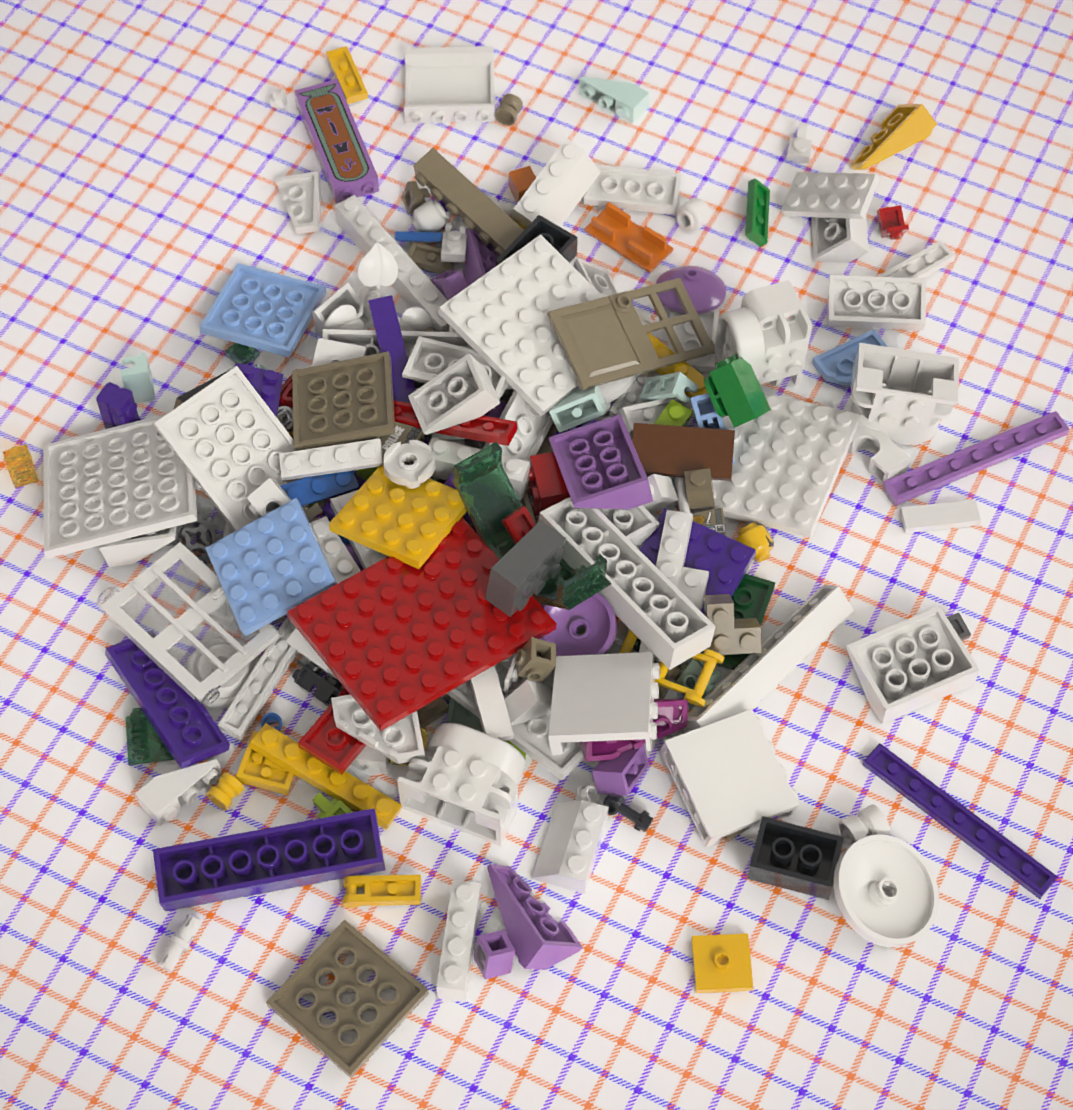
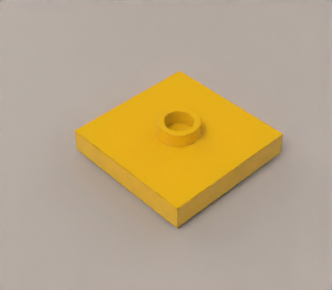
[691,933,754,994]

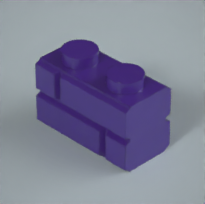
[96,382,141,429]

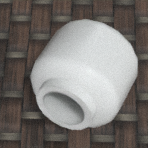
[676,197,711,232]
[412,200,448,232]

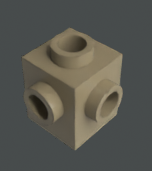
[515,637,556,683]

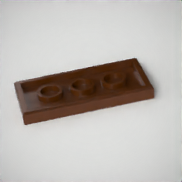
[632,423,735,481]

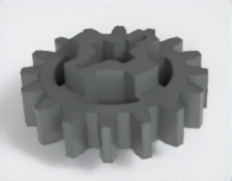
[166,512,222,567]

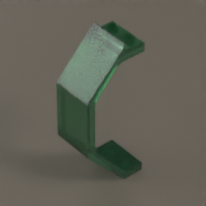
[453,442,612,610]

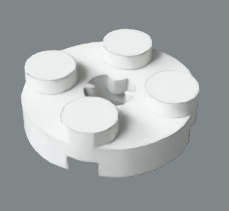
[384,440,435,489]

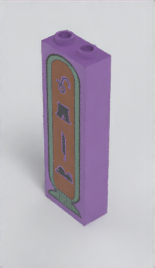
[294,79,380,203]

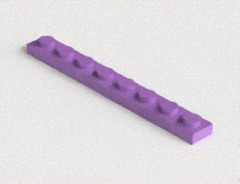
[882,411,1070,506]

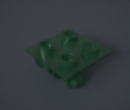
[126,708,175,766]

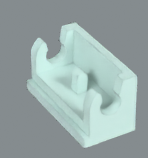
[120,352,156,403]
[639,372,698,402]

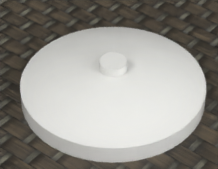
[833,834,939,947]

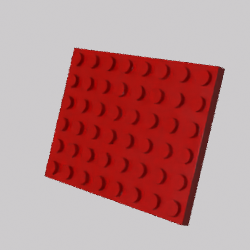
[287,517,557,731]

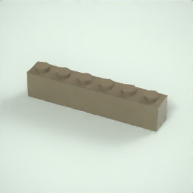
[413,148,524,256]

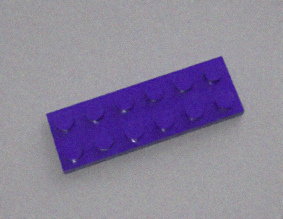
[105,631,230,769]

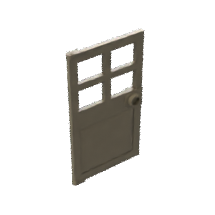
[547,278,715,391]

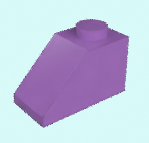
[592,744,649,796]

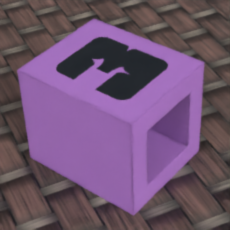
[474,930,515,980]

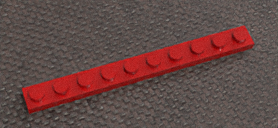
[280,382,518,446]

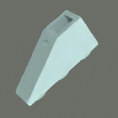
[579,76,650,124]

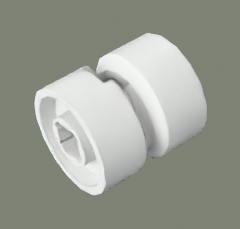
[838,804,891,847]

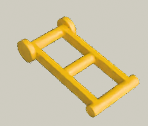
[619,629,724,707]

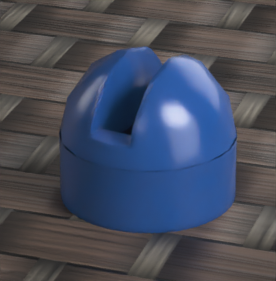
[261,712,283,731]

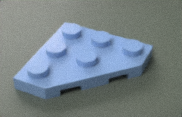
[812,329,888,386]

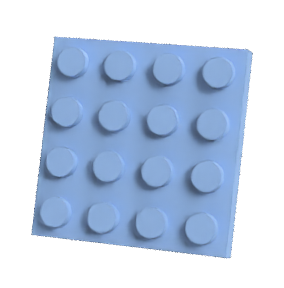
[199,263,326,358]
[205,498,338,636]

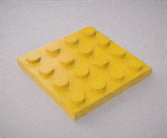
[329,465,473,569]

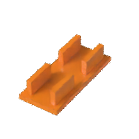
[584,202,674,273]

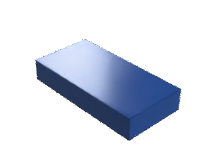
[395,231,443,243]

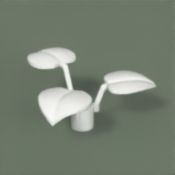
[321,242,433,336]

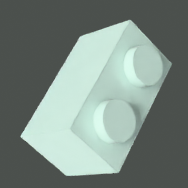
[549,386,606,433]

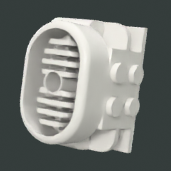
[715,280,813,386]
[850,343,959,445]
[397,723,526,847]

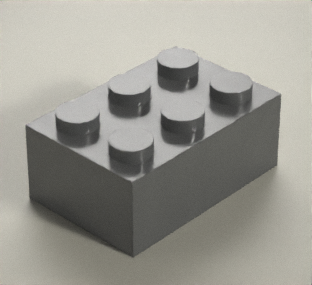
[485,521,566,617]

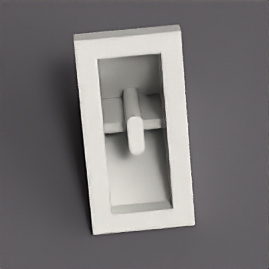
[504,680,553,726]

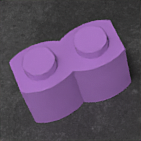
[430,269,468,300]

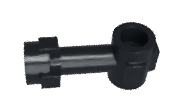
[603,794,654,832]

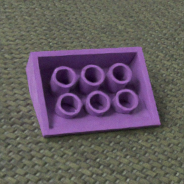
[549,414,653,509]

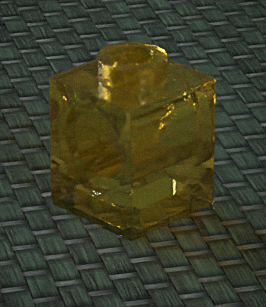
[2,444,39,488]

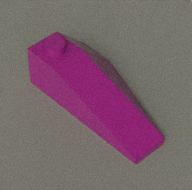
[579,699,687,762]

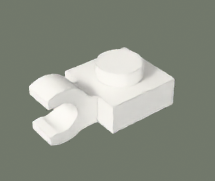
[787,122,813,163]

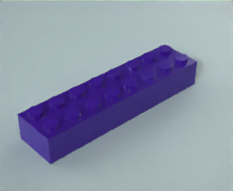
[153,808,386,912]

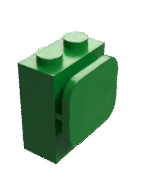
[704,354,771,428]

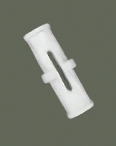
[156,915,203,973]

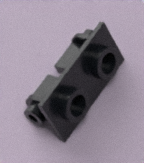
[292,661,342,706]

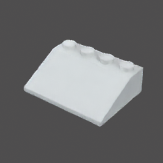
[846,606,980,724]

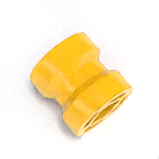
[206,772,245,811]

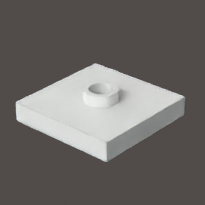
[311,338,367,367]

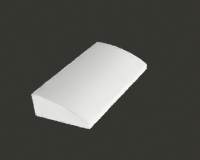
[827,275,926,331]
[402,336,508,399]

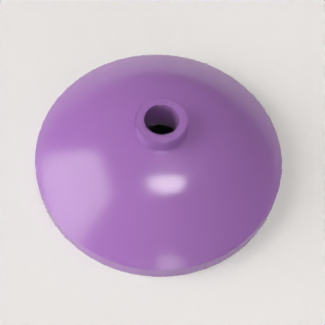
[655,265,726,314]
[540,588,617,656]

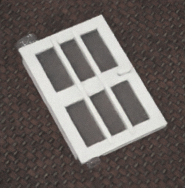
[96,542,280,704]

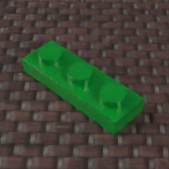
[745,178,770,247]

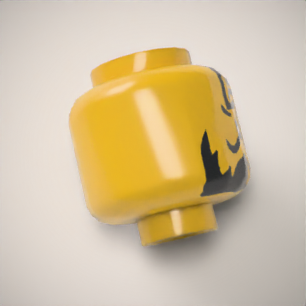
[736,523,774,563]

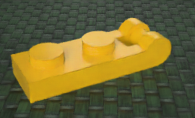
[343,875,422,908]

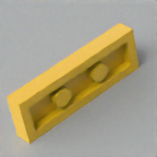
[326,46,368,104]

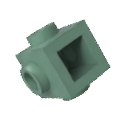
[675,659,722,699]

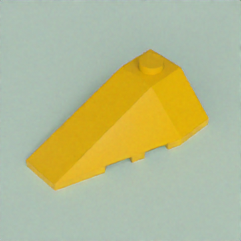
[850,104,938,170]

